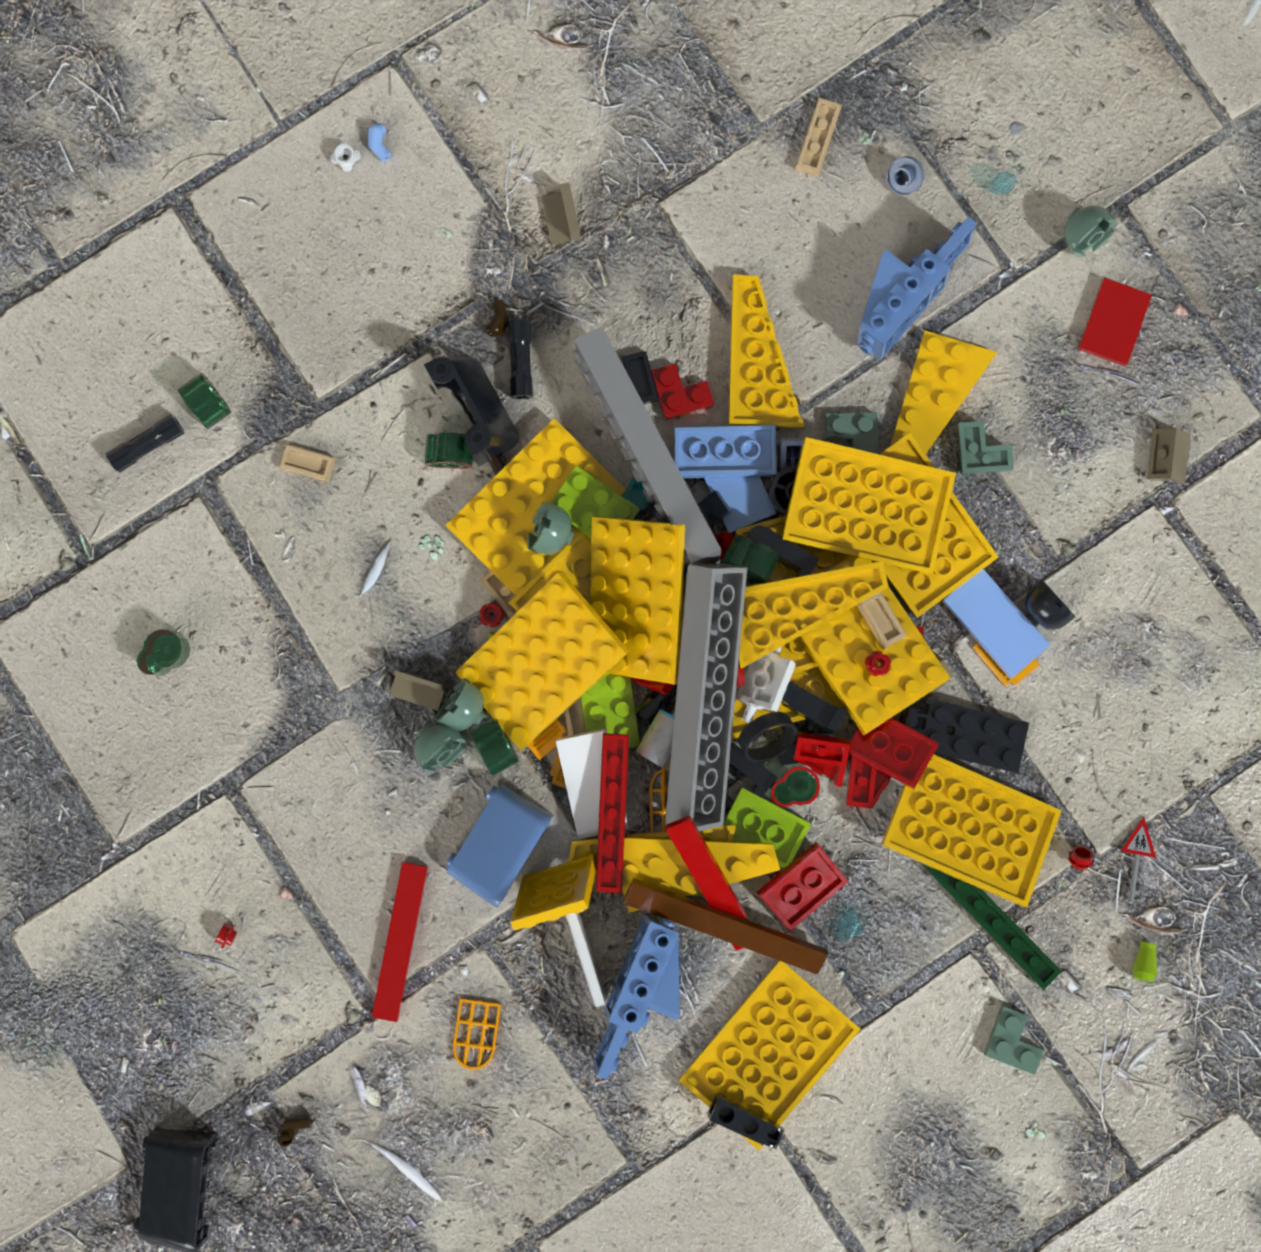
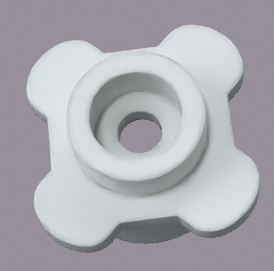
[331,142,361,172]

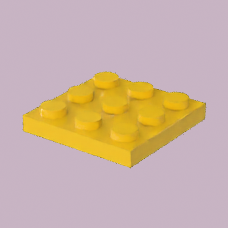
[510,854,597,931]

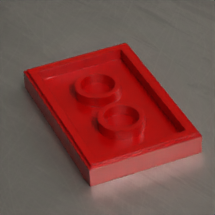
[1077,277,1152,367]
[849,718,939,790]
[757,842,848,932]

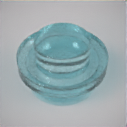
[991,171,1017,195]

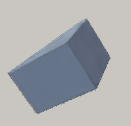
[778,438,804,472]

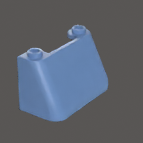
[445,783,554,908]

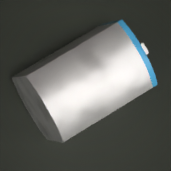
[635,709,675,771]

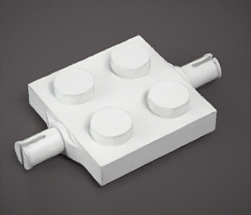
[735,647,796,723]

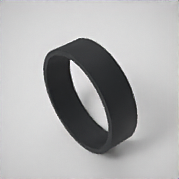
[738,712,798,762]

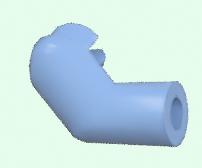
[368,123,391,162]

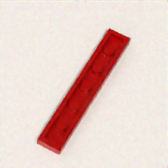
[596,733,629,893]
[665,815,750,951]
[372,862,429,1022]

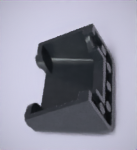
[424,357,519,467]
[135,1128,217,1252]

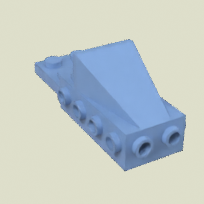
[857,217,976,361]
[593,913,680,1080]

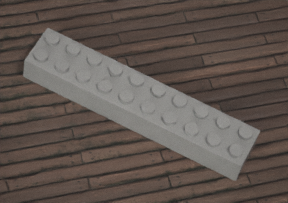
[573,327,721,572]
[665,563,747,831]

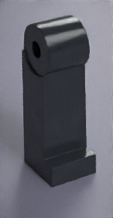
[746,525,820,578]
[781,681,848,734]
[729,741,778,798]
[707,1092,785,1149]

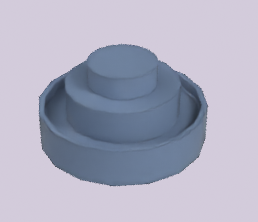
[886,156,925,195]

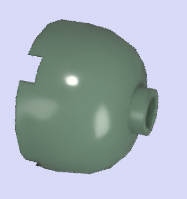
[1064,206,1117,257]
[527,501,574,555]
[436,678,485,731]
[413,724,466,774]

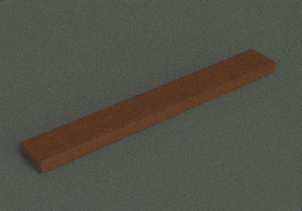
[623,878,828,975]

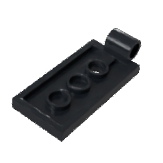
[899,698,1029,773]

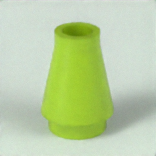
[1131,942,1158,982]

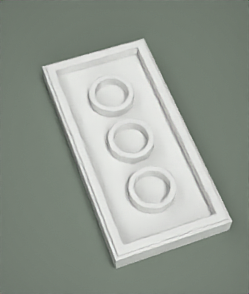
[556,728,629,840]
[566,913,606,1007]

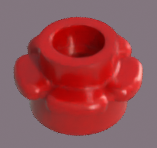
[479,602,505,628]
[865,651,891,676]
[1068,846,1094,870]
[215,923,238,948]

